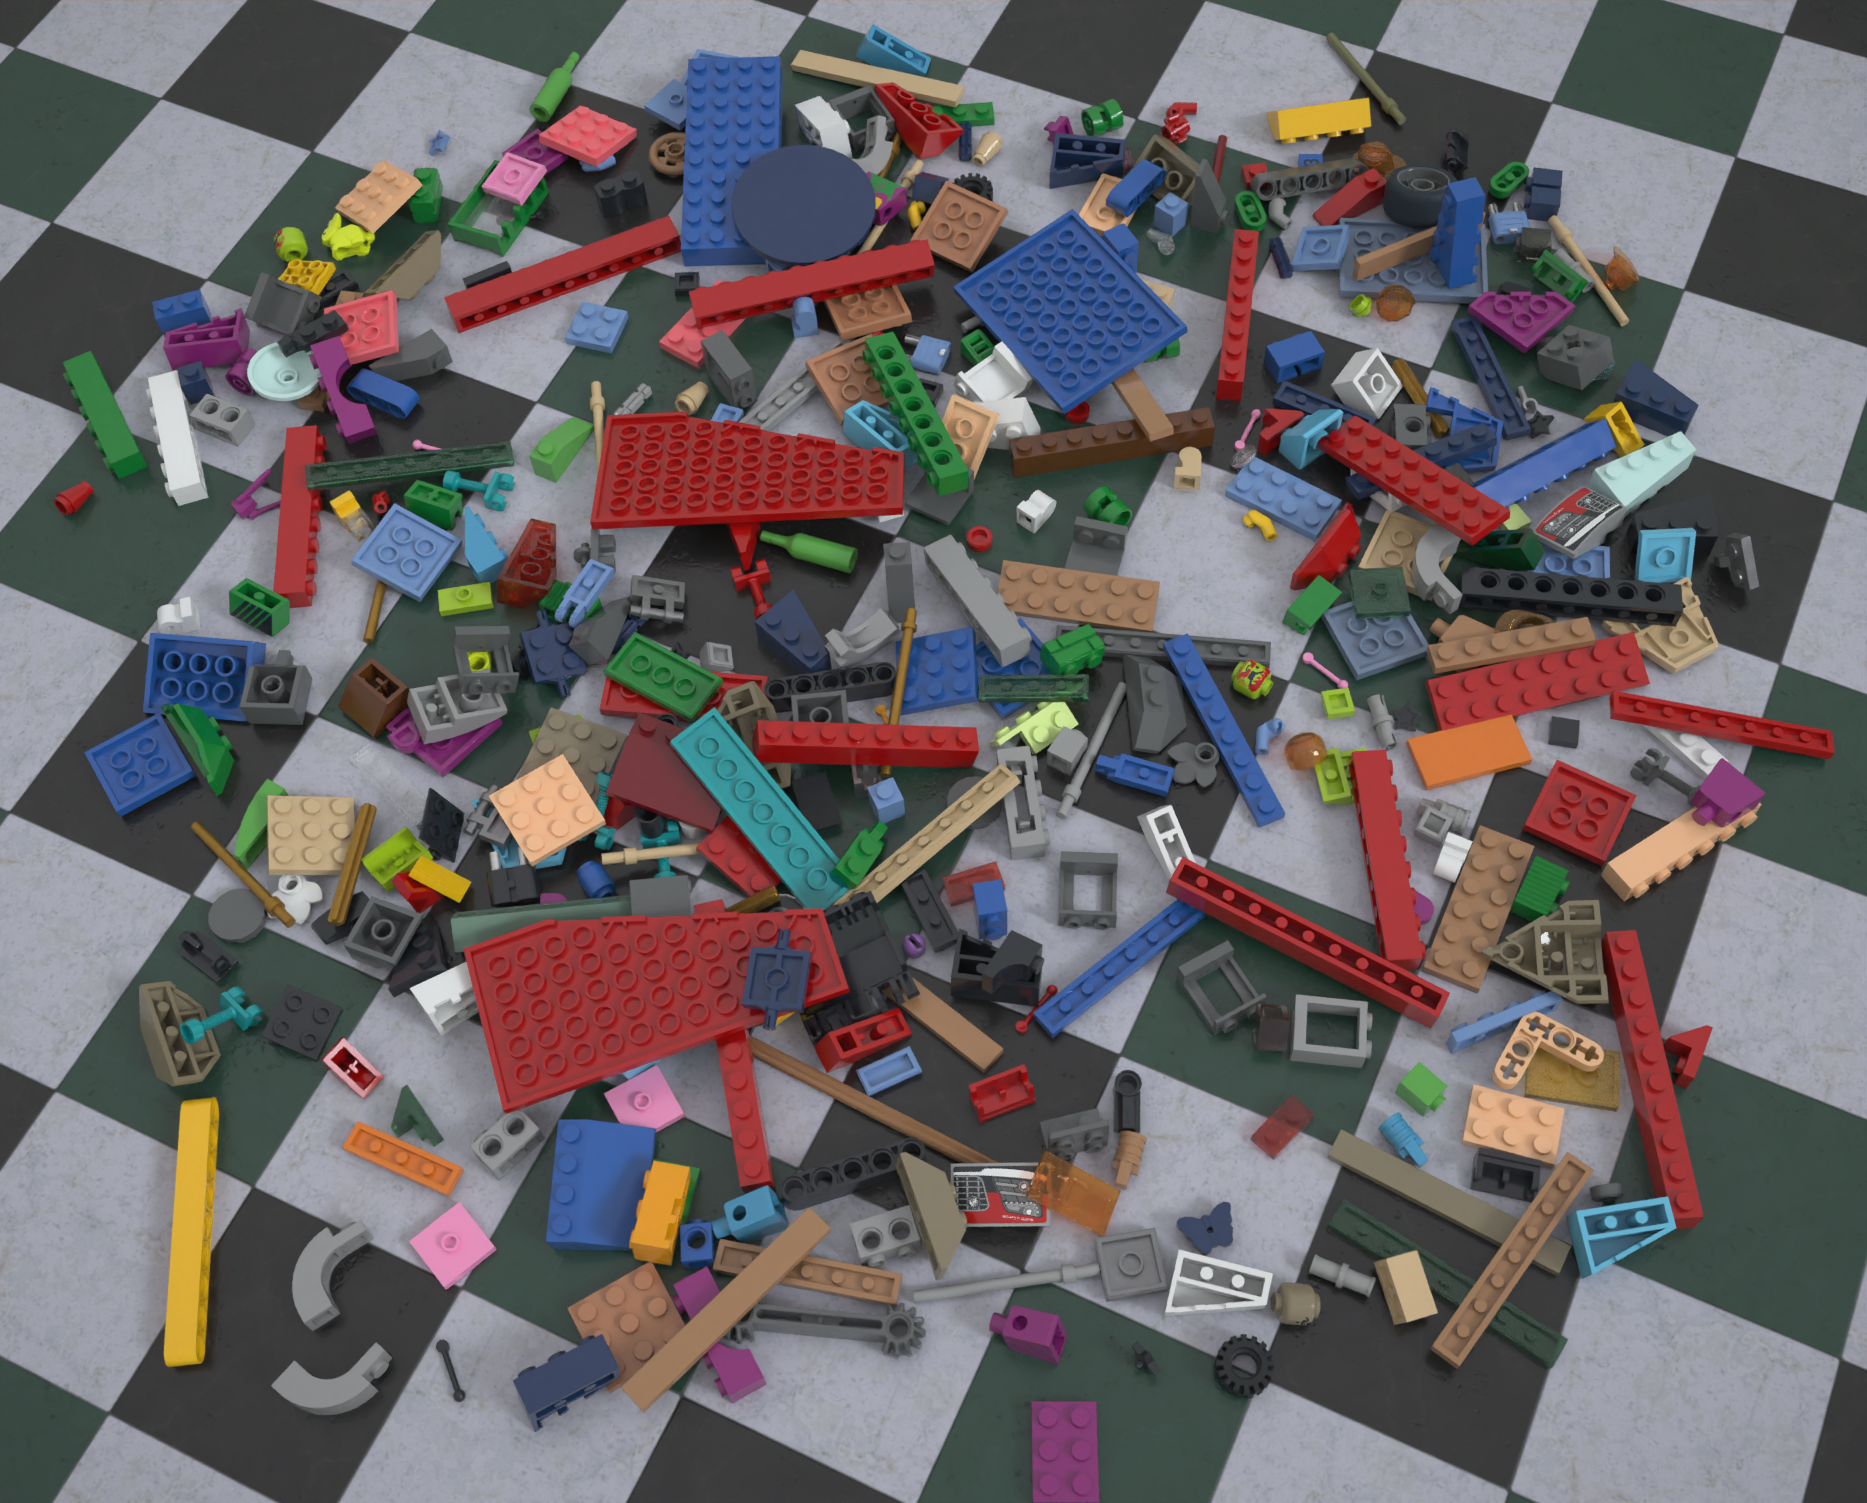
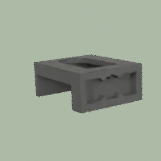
[451,626,519,694]
[1058,851,1118,930]
[1176,940,1267,1035]

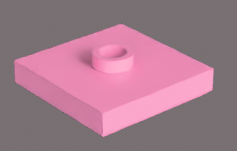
[482,152,547,206]
[604,1065,685,1133]
[409,1202,497,1290]

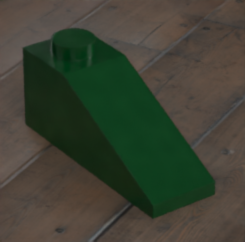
[1455,528,1545,571]

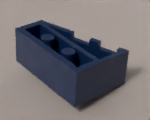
[1050,133,1126,189]
[1613,359,1699,437]
[755,589,832,674]
[513,1334,621,1432]

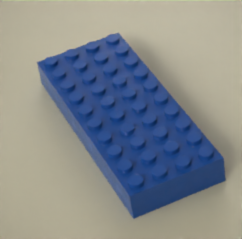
[681,56,783,267]

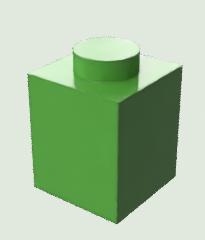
[1395,1062,1447,1117]

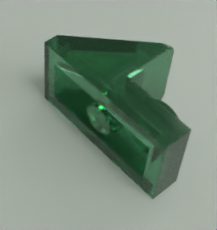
[391,1085,444,1147]

